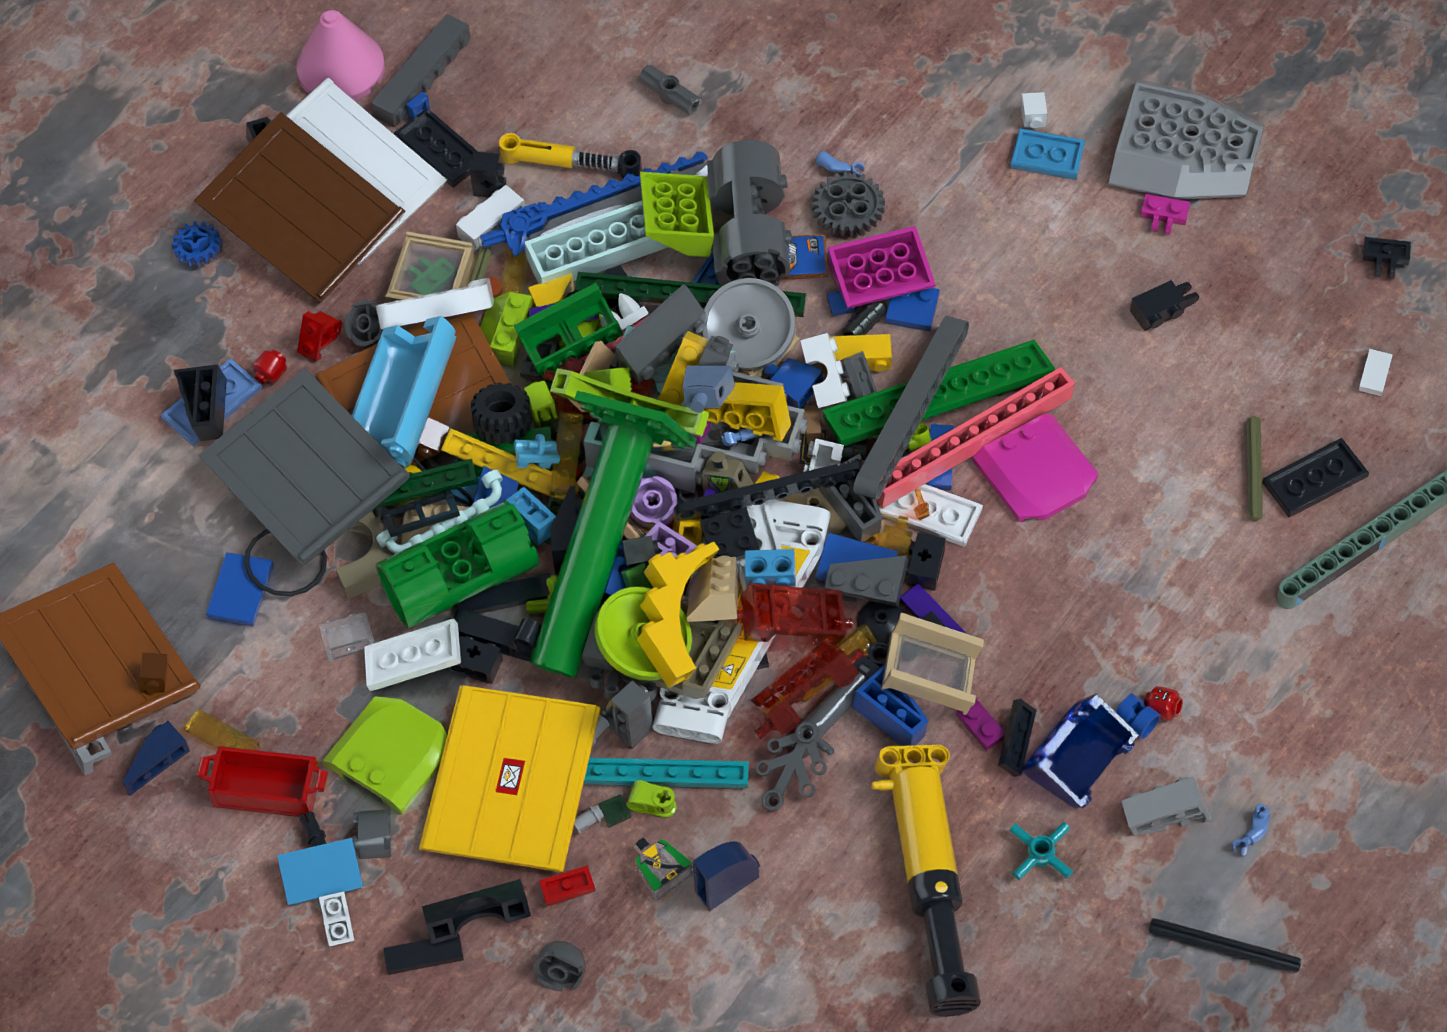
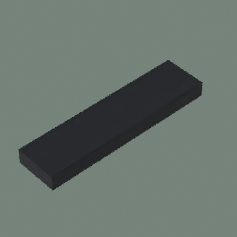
[457,574,551,614]

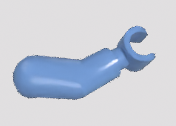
[816,151,864,178]
[721,428,759,446]
[1232,804,1270,855]

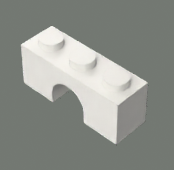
[800,333,850,410]

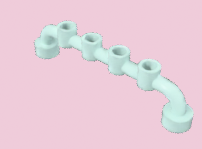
[376,470,503,554]

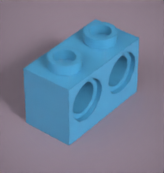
[506,487,556,545]
[745,549,796,590]

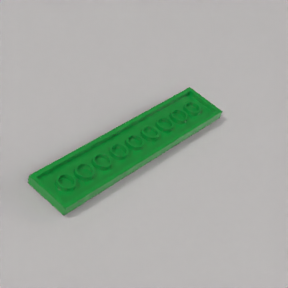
[822,339,1055,446]

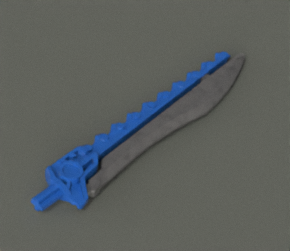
[480,151,708,257]

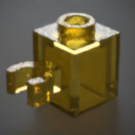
[875,515,913,558]

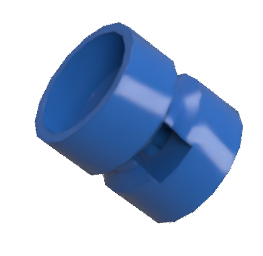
[1113,693,1161,740]

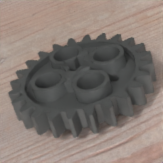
[812,172,885,237]

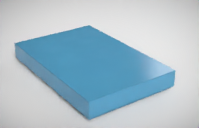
[1010,128,1085,180]
[277,838,363,905]

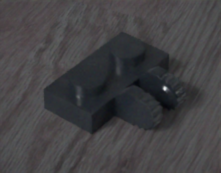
[1362,237,1411,279]

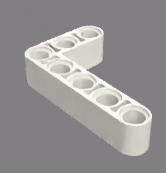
[376,278,494,329]

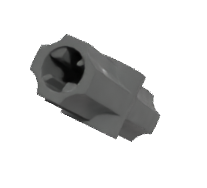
[639,65,701,115]

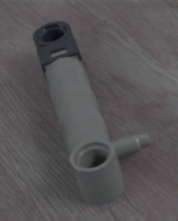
[787,642,888,758]

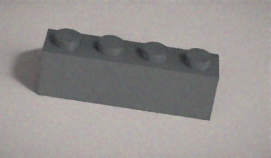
[615,284,707,384]

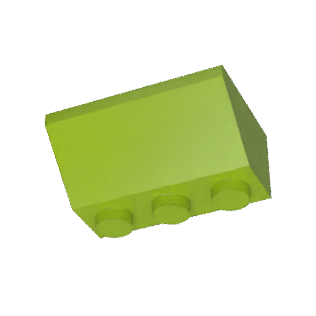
[480,291,534,367]

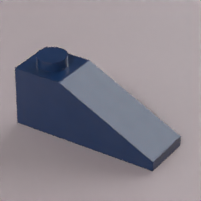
[123,721,190,796]

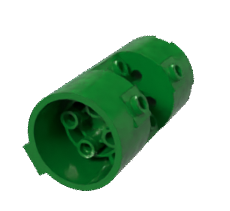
[376,501,539,629]

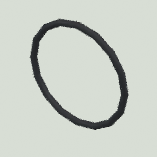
[244,529,327,596]

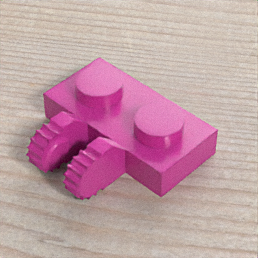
[1141,194,1190,235]

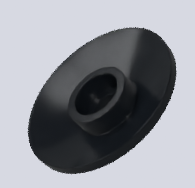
[857,602,904,644]

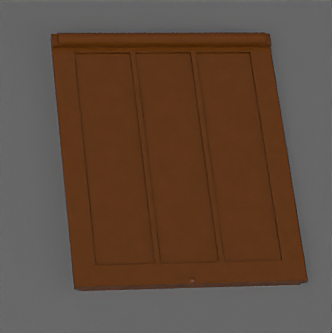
[194,112,406,303]

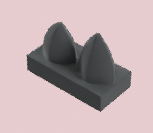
[840,351,877,399]

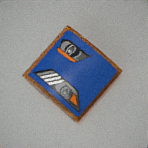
[782,234,828,280]

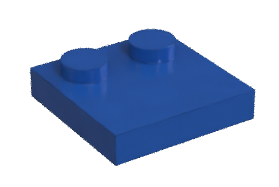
[885,288,940,332]

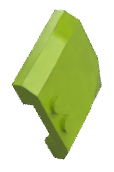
[322,696,447,815]

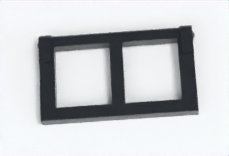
[381,489,460,537]

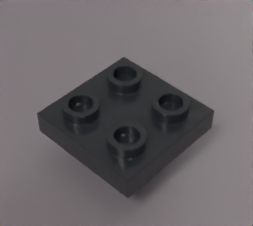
[700,507,760,560]

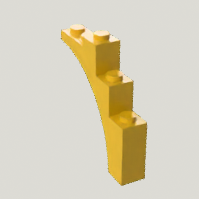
[637,542,719,688]

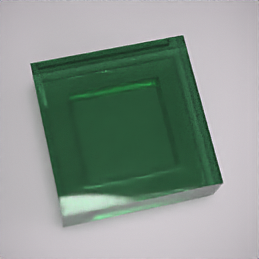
[598,794,632,828]

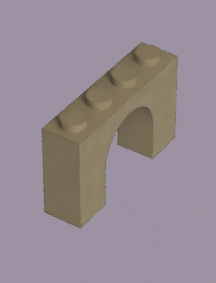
[336,509,393,599]

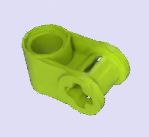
[626,780,677,818]

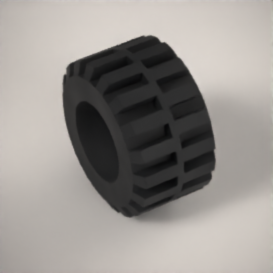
[471,383,532,445]

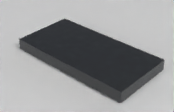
[394,108,478,188]
[1262,438,1369,518]

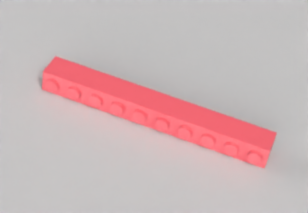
[876,367,1075,509]

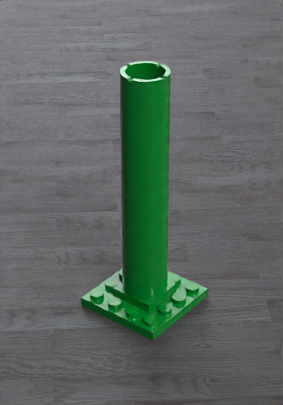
[529,390,697,678]

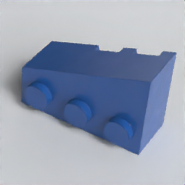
[852,665,929,746]

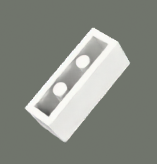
[456,185,525,253]

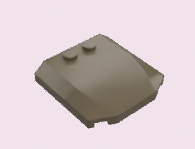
[637,595,742,699]

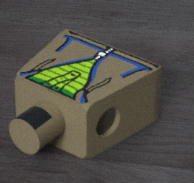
[702,452,753,496]

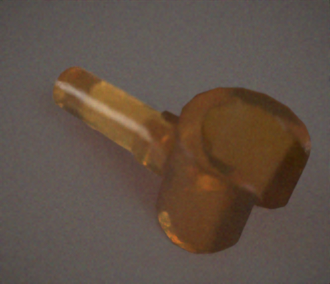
[914,489,930,520]

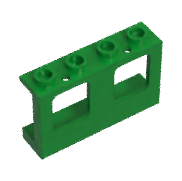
[513,283,624,378]

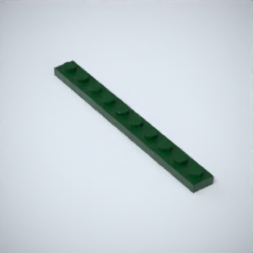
[574,272,806,317]

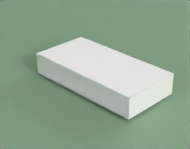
[1358,349,1393,396]

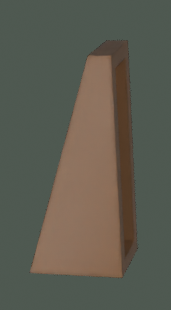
[803,405,822,444]

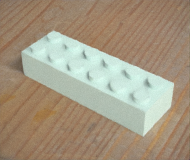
[525,201,668,284]

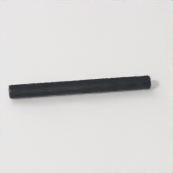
[1149,918,1301,973]

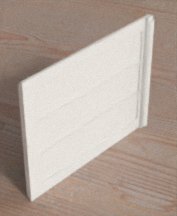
[286,78,447,265]

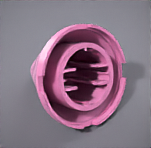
[297,10,385,101]

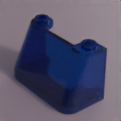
[1021,693,1139,809]

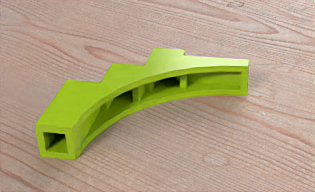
[550,369,709,436]

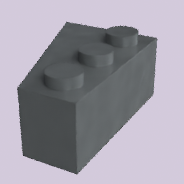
[819,453,882,542]
[825,556,909,607]
[601,681,653,749]

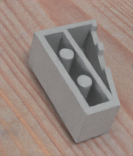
[1122,777,1212,836]

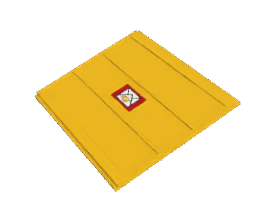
[419,685,601,872]

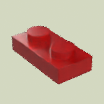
[539,865,596,906]

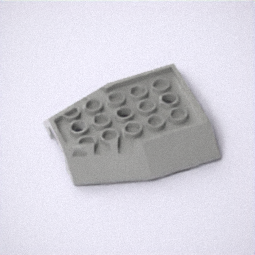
[1108,79,1265,199]

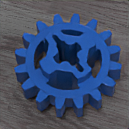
[171,221,222,267]

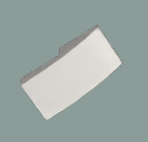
[319,891,354,947]

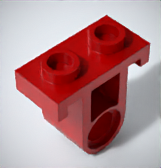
[297,311,342,362]

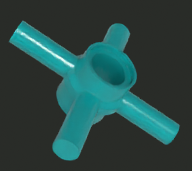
[1009,822,1074,880]

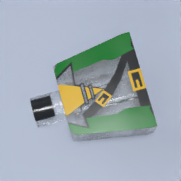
[634,838,693,902]

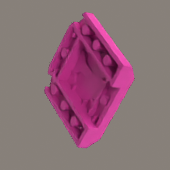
[973,414,1098,522]

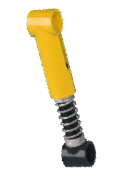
[499,133,642,179]

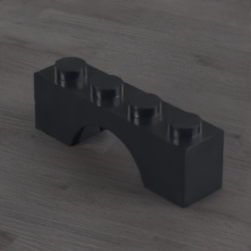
[422,879,531,944]

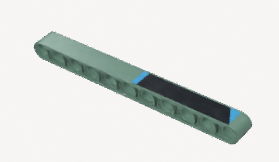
[1276,470,1447,609]

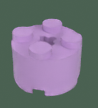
[630,476,677,530]

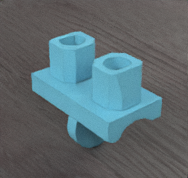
[513,434,560,469]

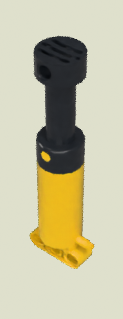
[871,745,981,1017]

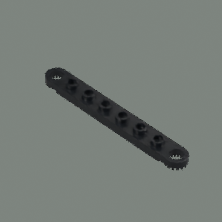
[673,460,861,521]

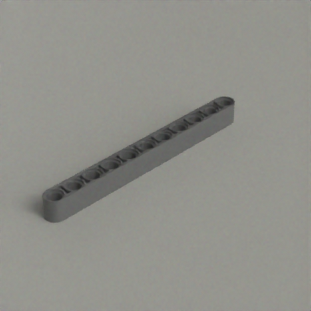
[853,316,969,499]

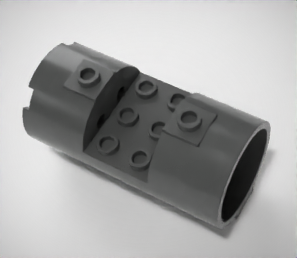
[707,140,793,286]

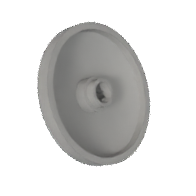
[702,278,796,370]

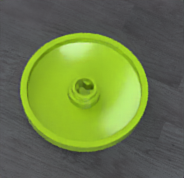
[595,587,692,681]

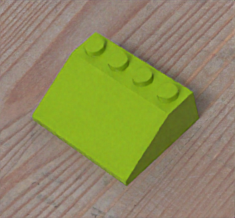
[640,172,714,257]

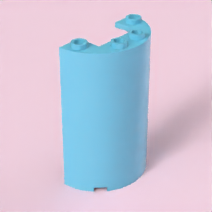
[351,316,457,469]

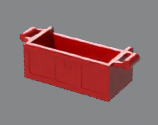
[196,746,328,818]

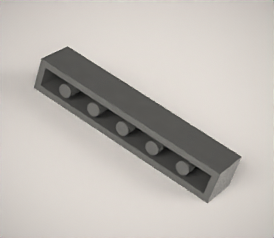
[371,14,471,127]

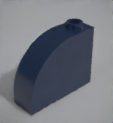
[693,841,760,911]

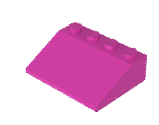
[827,226,936,309]

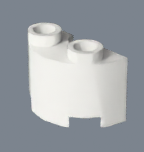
[803,439,844,472]

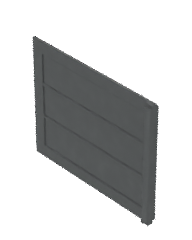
[198,368,410,566]

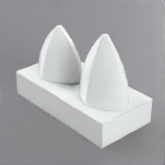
[601,293,649,330]

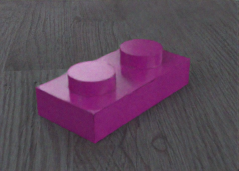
[956,699,1006,751]

